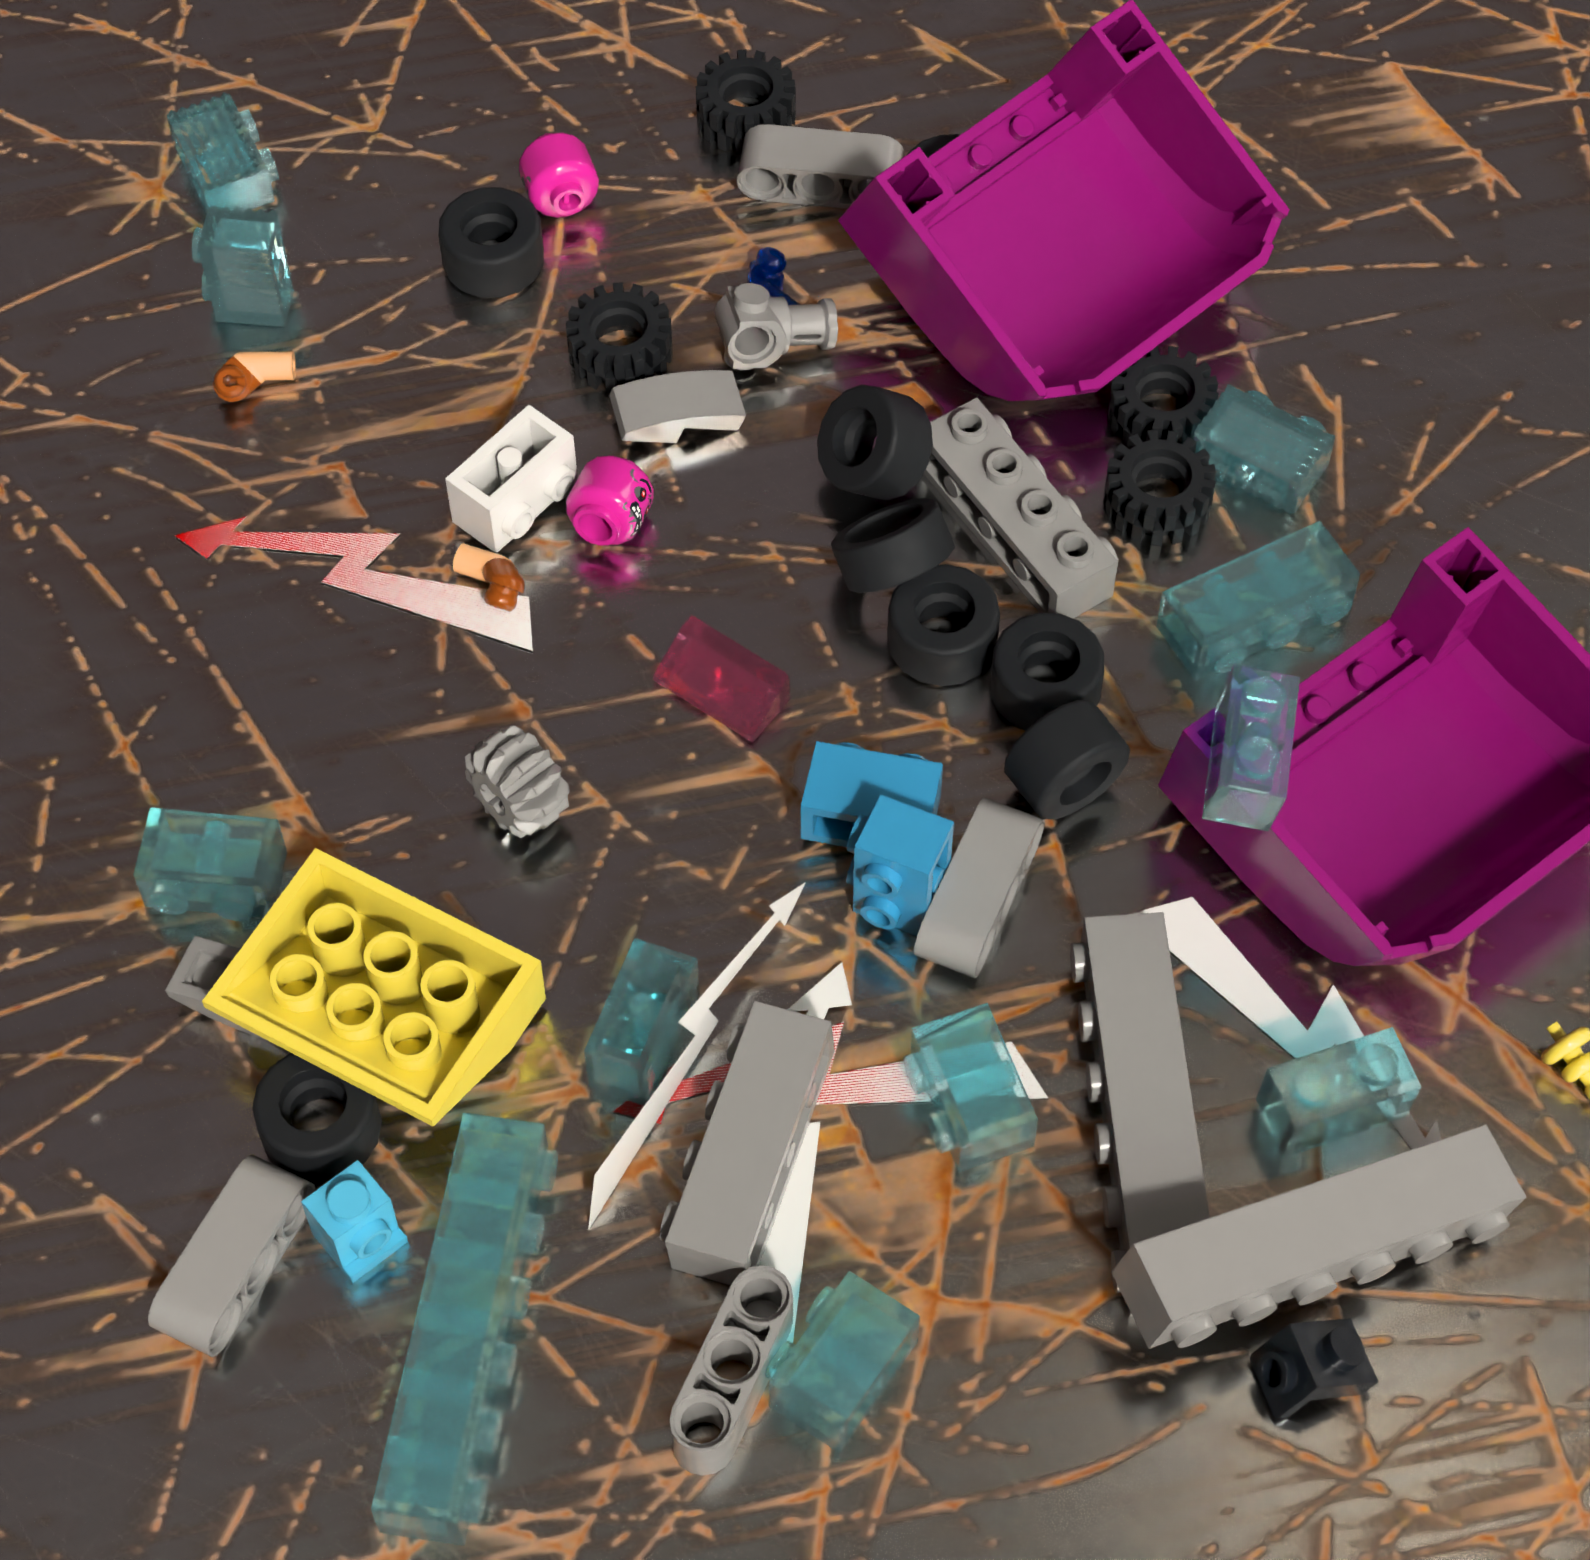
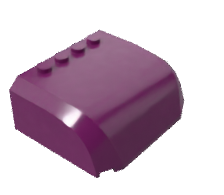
[838,0,1290,401]
[1158,527,1590,966]

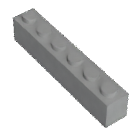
[1070,912,1210,1316]
[1111,1125,1526,1349]

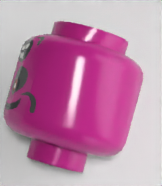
[519,133,599,218]
[566,456,654,546]

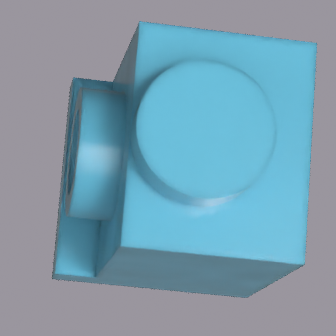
[301,1160,408,1283]

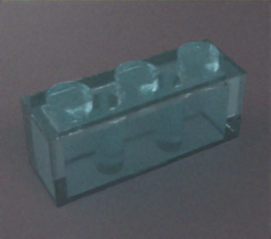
[1156,521,1360,681]

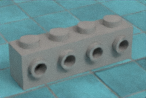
[923,397,1118,618]

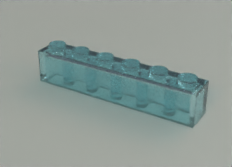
[371,1112,558,1546]

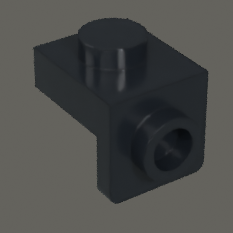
[1250,1318,1379,1418]

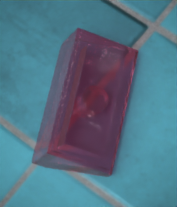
[653,616,790,742]

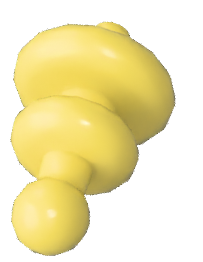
[1541,1021,1590,1100]

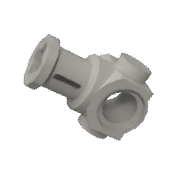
[715,283,838,370]

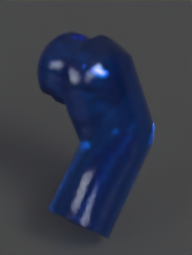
[747,247,801,305]

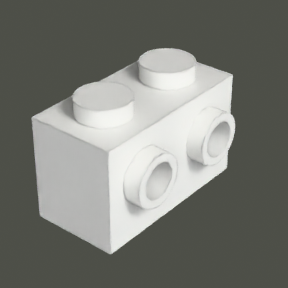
[445,405,578,553]

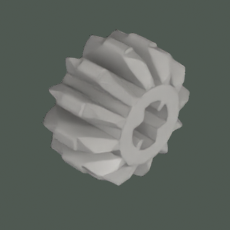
[465,725,570,838]

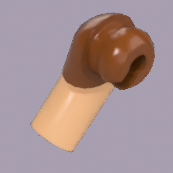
[213,351,296,402]
[453,543,525,612]

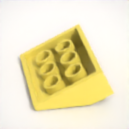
[202,848,546,1127]

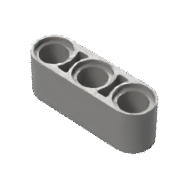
[736,124,905,209]
[914,797,1045,978]
[148,1155,315,1357]
[669,1265,793,1476]

